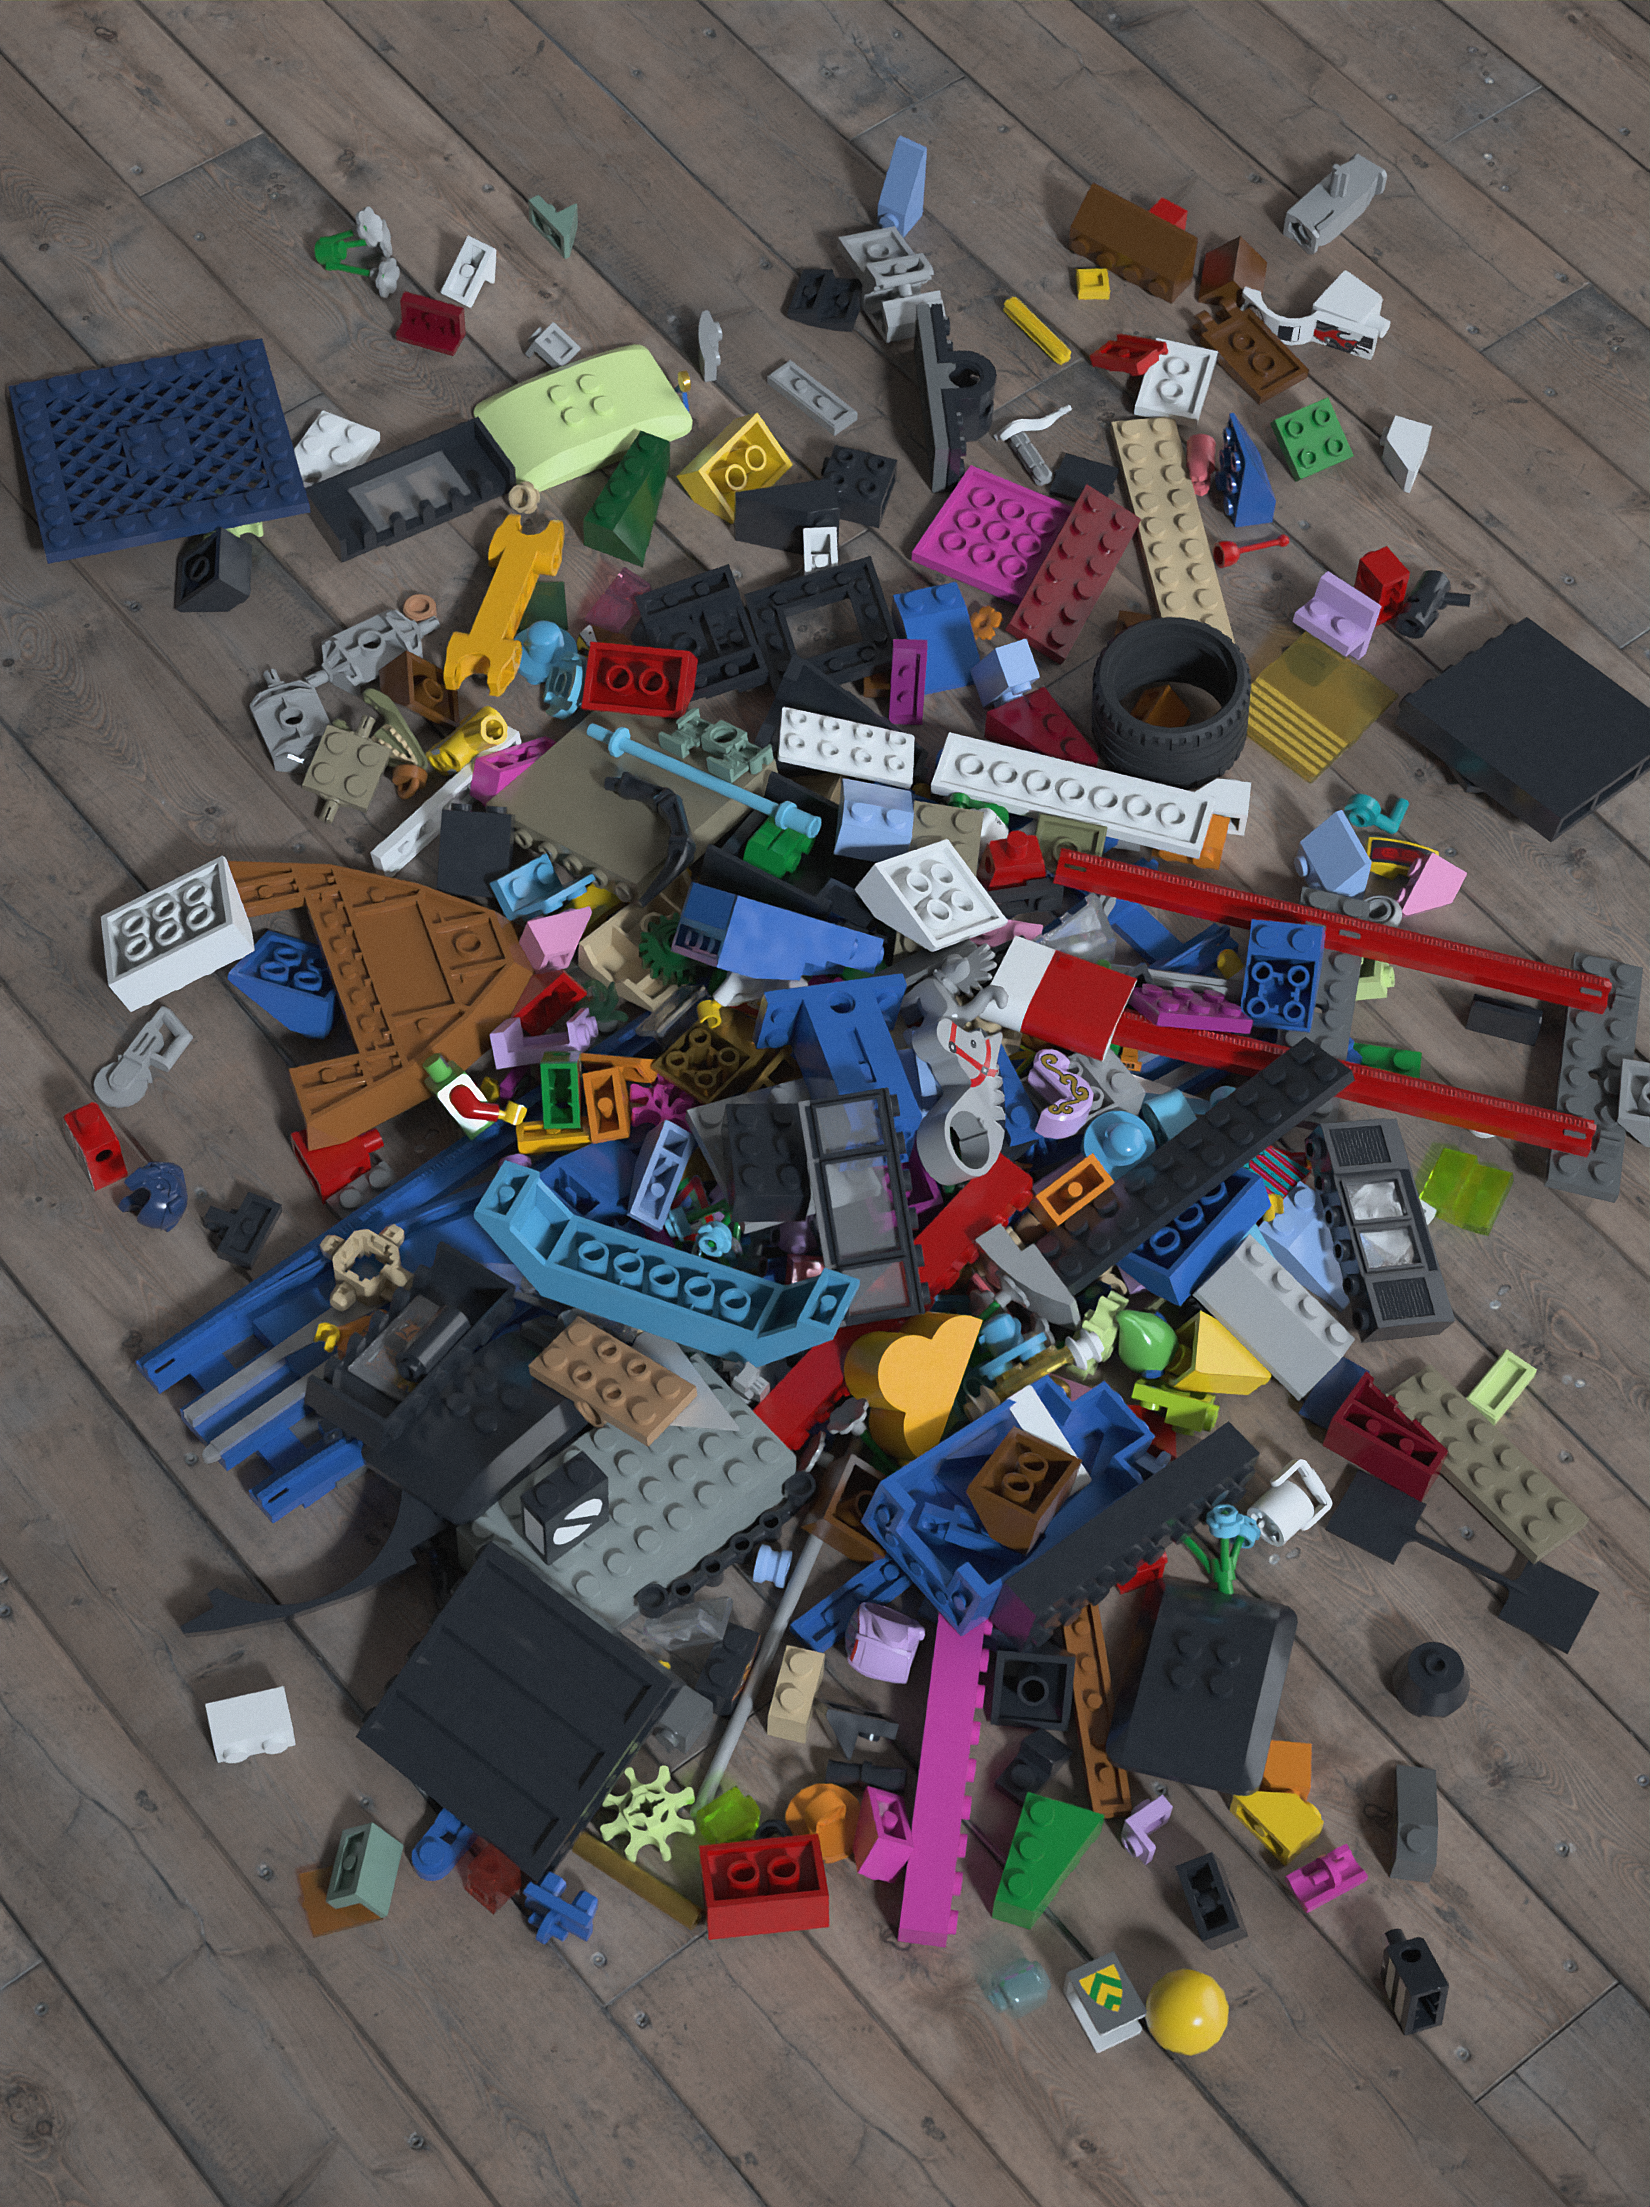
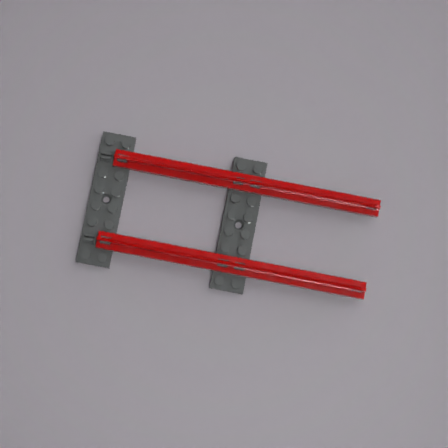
[1053,848,1643,1203]

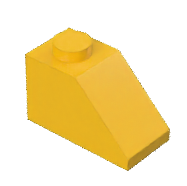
[1229,1791,1324,1867]

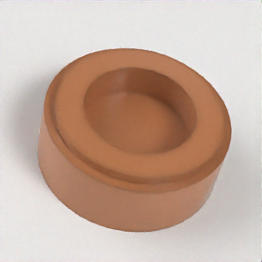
[403,594,437,624]

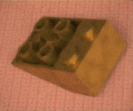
[651,1006,776,1105]

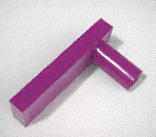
[889,639,927,725]

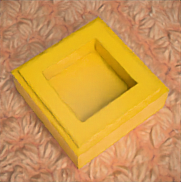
[1075,269,1110,300]

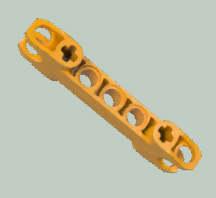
[443,513,565,697]

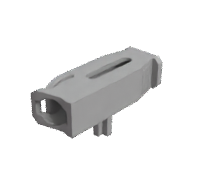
[1283,153,1387,254]

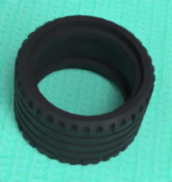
[1091,617,1251,790]

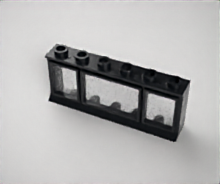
[797,1087,931,1328]

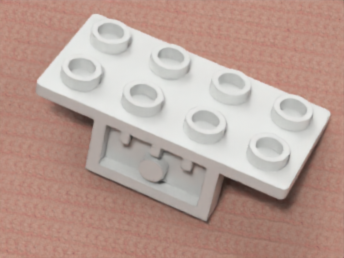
[777,707,915,789]

